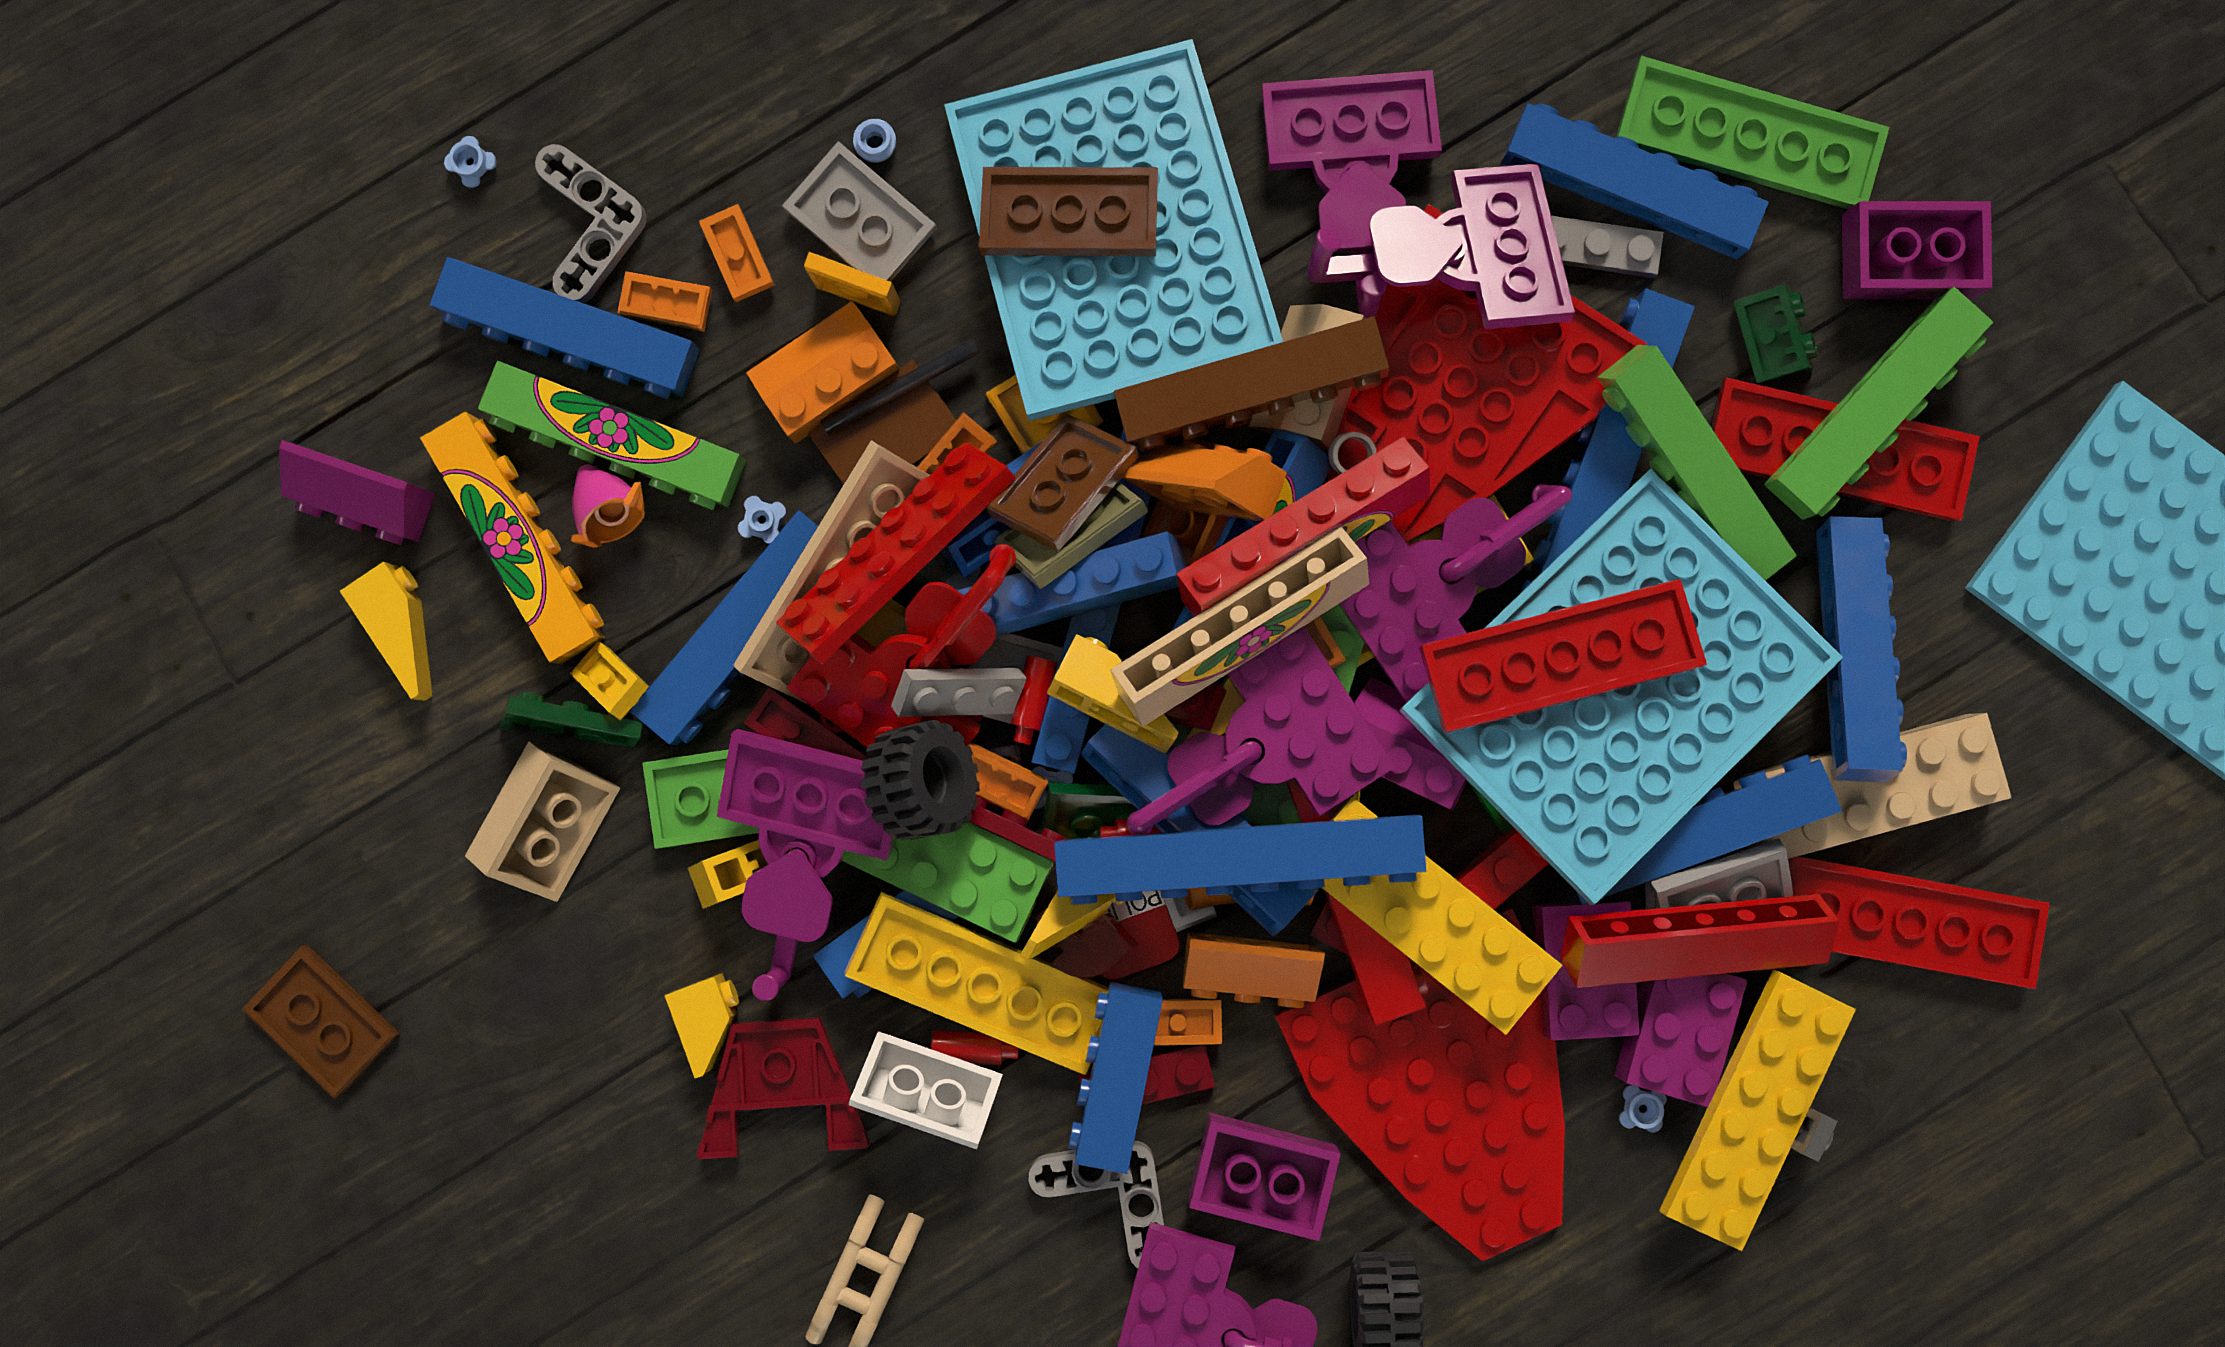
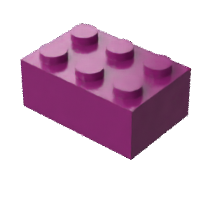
[1842,201,1992,300]
[1532,899,1640,1040]
[1614,973,1748,1107]
[1188,1112,1341,1241]

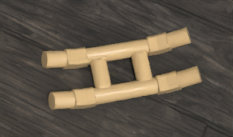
[806,1195,924,1347]

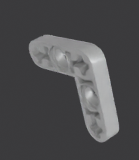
[535,144,647,304]
[1028,1141,1164,1268]

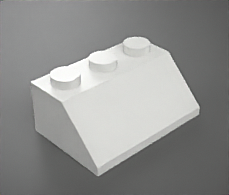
[849,1031,1003,1149]

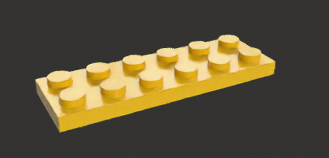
[1322,796,1562,1035]
[844,892,1108,1075]
[1659,969,1856,1251]

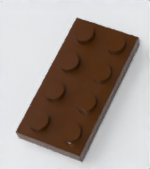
[979,167,1159,256]

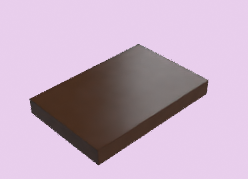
[808,360,956,484]
[986,414,1139,552]
[241,945,400,1099]

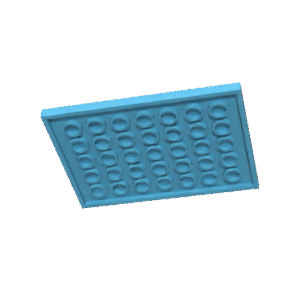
[944,39,1283,421]
[1965,381,2225,780]
[1399,469,1843,905]

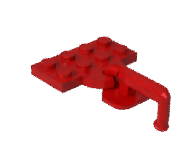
[786,544,1016,748]

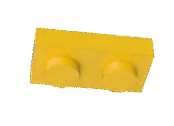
[570,640,649,720]

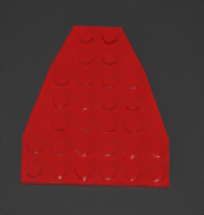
[1328,204,1648,544]
[1274,907,1565,1261]

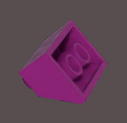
[279,440,435,545]
[1354,677,1468,811]

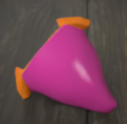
[571,464,645,548]

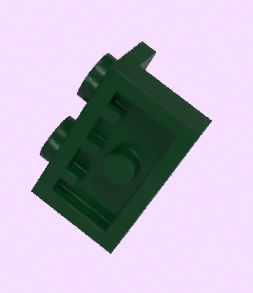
[1733,284,1818,384]

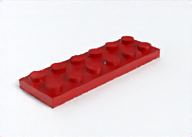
[1711,377,1980,522]
[776,442,1016,665]
[1419,579,1707,734]
[1788,856,2050,989]

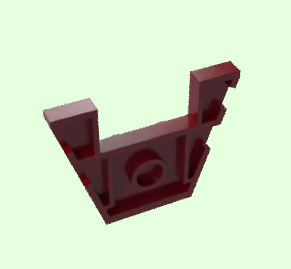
[697,1017,870,1159]

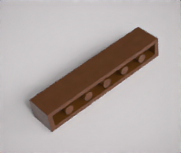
[1114,316,1389,452]

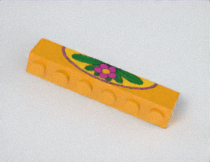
[420,412,605,664]

